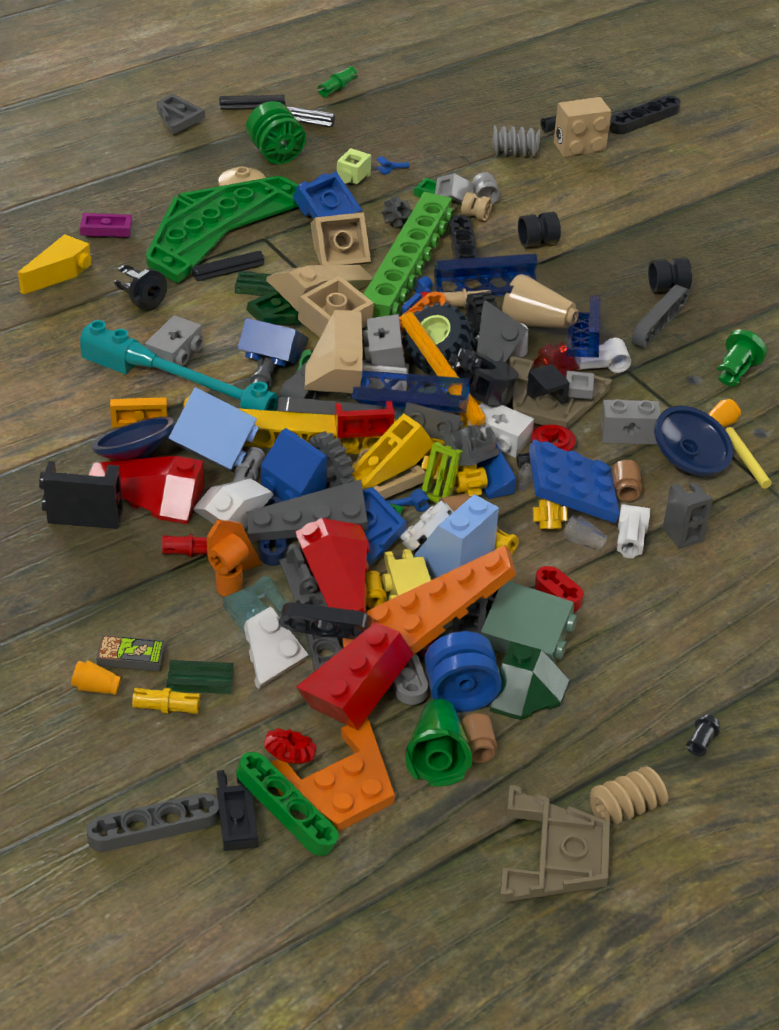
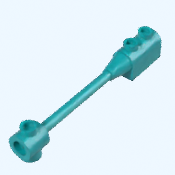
[80,320,278,411]

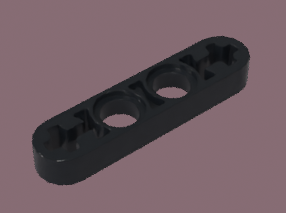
[609,95,681,134]
[449,215,479,281]

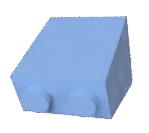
[169,387,259,471]
[413,494,499,578]

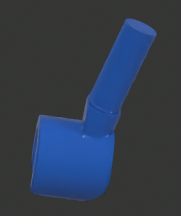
[375,156,409,175]
[415,276,433,294]
[387,489,430,512]

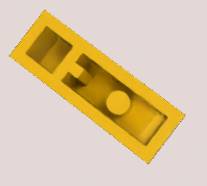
[18,234,91,294]
[351,413,434,490]

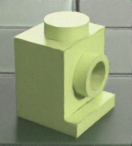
[337,148,371,184]

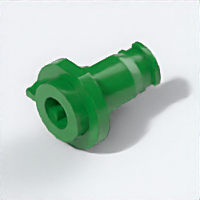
[716,330,767,386]

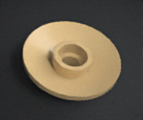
[219,166,266,186]

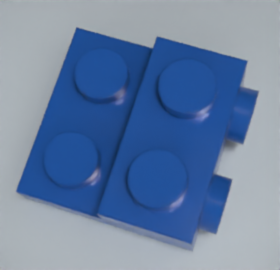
[292,172,362,219]

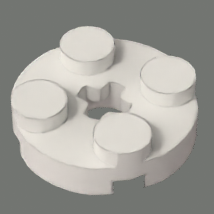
[399,500,454,551]

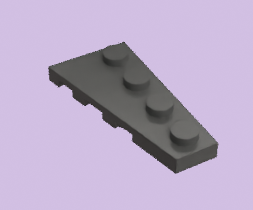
[246,479,368,542]

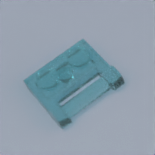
[223,576,287,633]

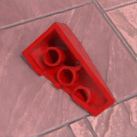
[89,456,205,525]
[296,518,370,613]

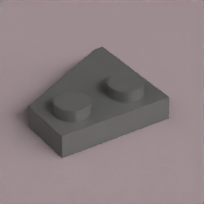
[156,94,205,135]
[477,300,528,363]

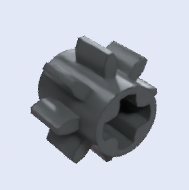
[381,196,412,228]

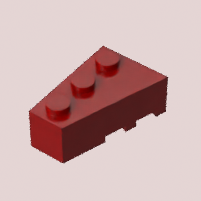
[296,622,414,730]

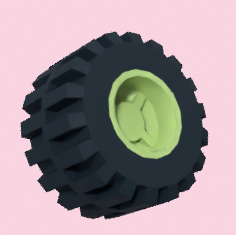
[403,302,476,375]

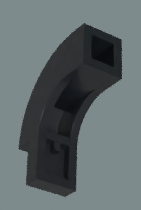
[469,352,519,405]

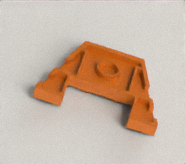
[271,718,395,832]

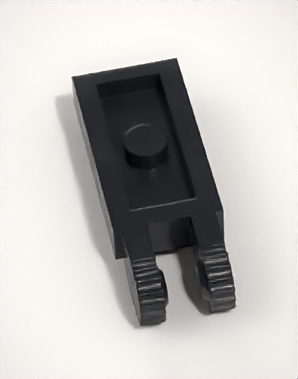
[216,770,258,851]

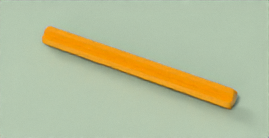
[401,312,486,427]

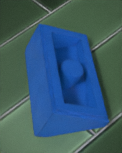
[476,443,516,499]

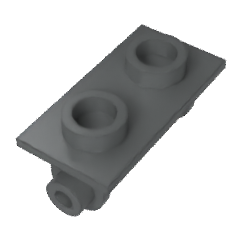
[405,402,463,440]
[279,543,323,603]

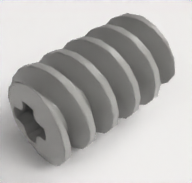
[492,125,540,157]

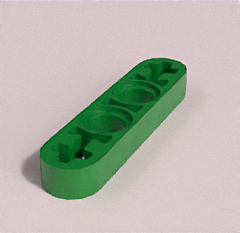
[236,752,339,856]

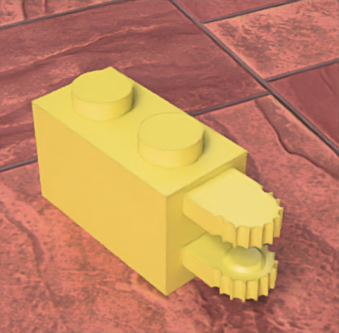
[382,549,431,600]

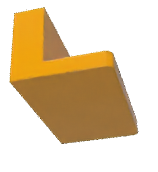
[110,397,168,428]

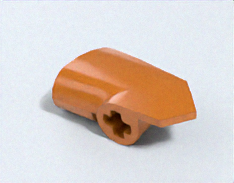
[207,519,262,597]

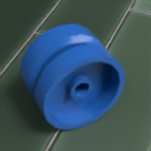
[424,631,502,713]

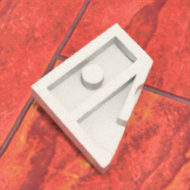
[244,606,308,689]

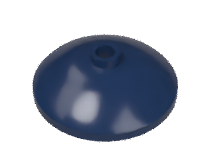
[654,406,733,476]
[92,417,175,460]

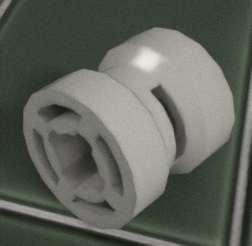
[472,172,500,204]

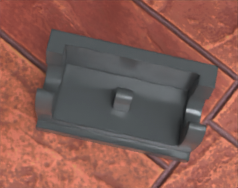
[443,425,500,467]
[662,482,713,549]

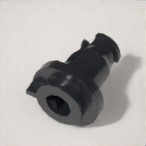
[114,265,167,310]

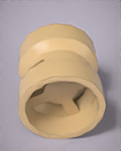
[461,192,492,222]

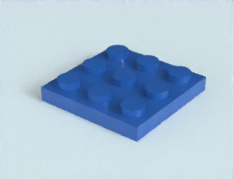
[529,439,620,523]

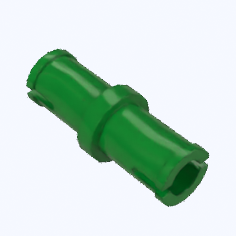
[317,66,358,98]

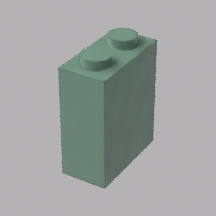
[481,581,577,664]

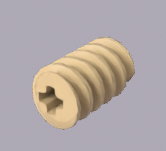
[590,766,668,825]

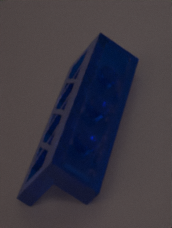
[433,254,538,296]
[566,295,601,358]
[352,370,471,413]

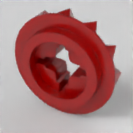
[531,424,576,452]
[264,728,317,764]

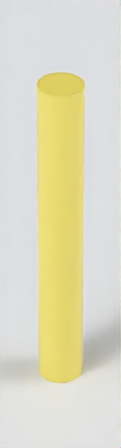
[725,427,772,489]

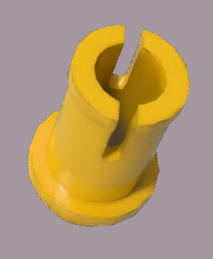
[365,571,387,609]

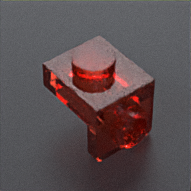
[534,341,580,377]

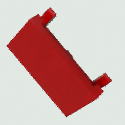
[334,401,395,438]

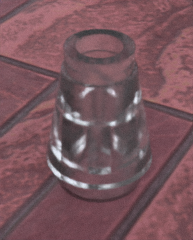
[562,515,608,552]

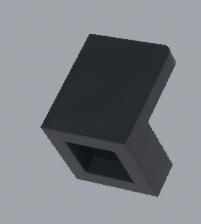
[526,364,570,404]

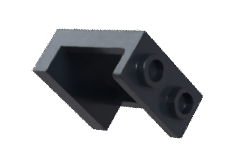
[39,461,123,529]

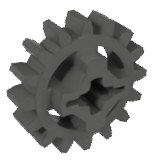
[309,431,355,489]

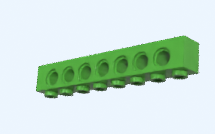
[363,192,454,318]

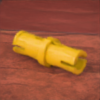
[132,687,200,714]

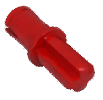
[162,534,208,557]

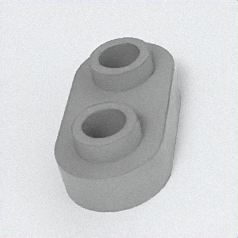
[392,654,428,705]

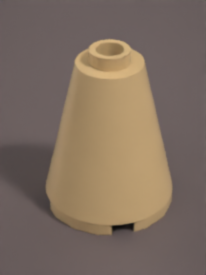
[502,274,578,328]

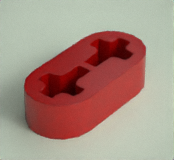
[534,566,584,612]

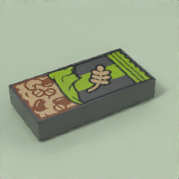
[96,635,165,671]

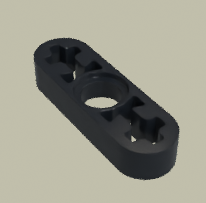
[279,602,372,640]

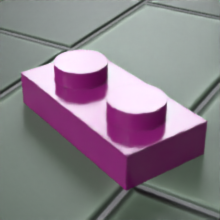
[80,213,132,238]

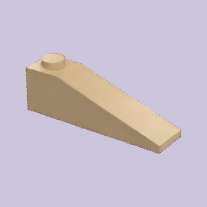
[266,265,373,312]
[304,310,363,394]

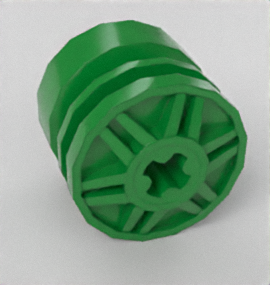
[246,101,306,164]

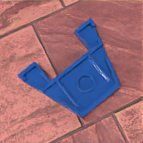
[363,487,407,568]

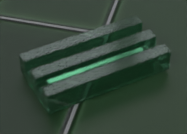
[235,271,276,296]
[166,660,234,694]

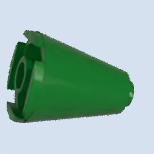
[405,699,472,787]

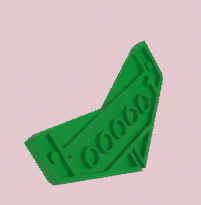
[146,176,299,283]

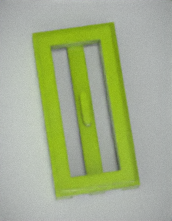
[422,441,463,503]

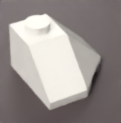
[193,478,273,530]

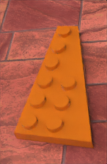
[342,545,516,656]

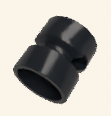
[518,211,561,248]
[648,257,692,293]

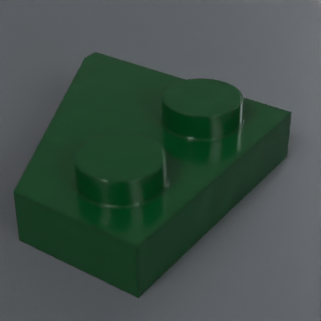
[246,290,303,325]

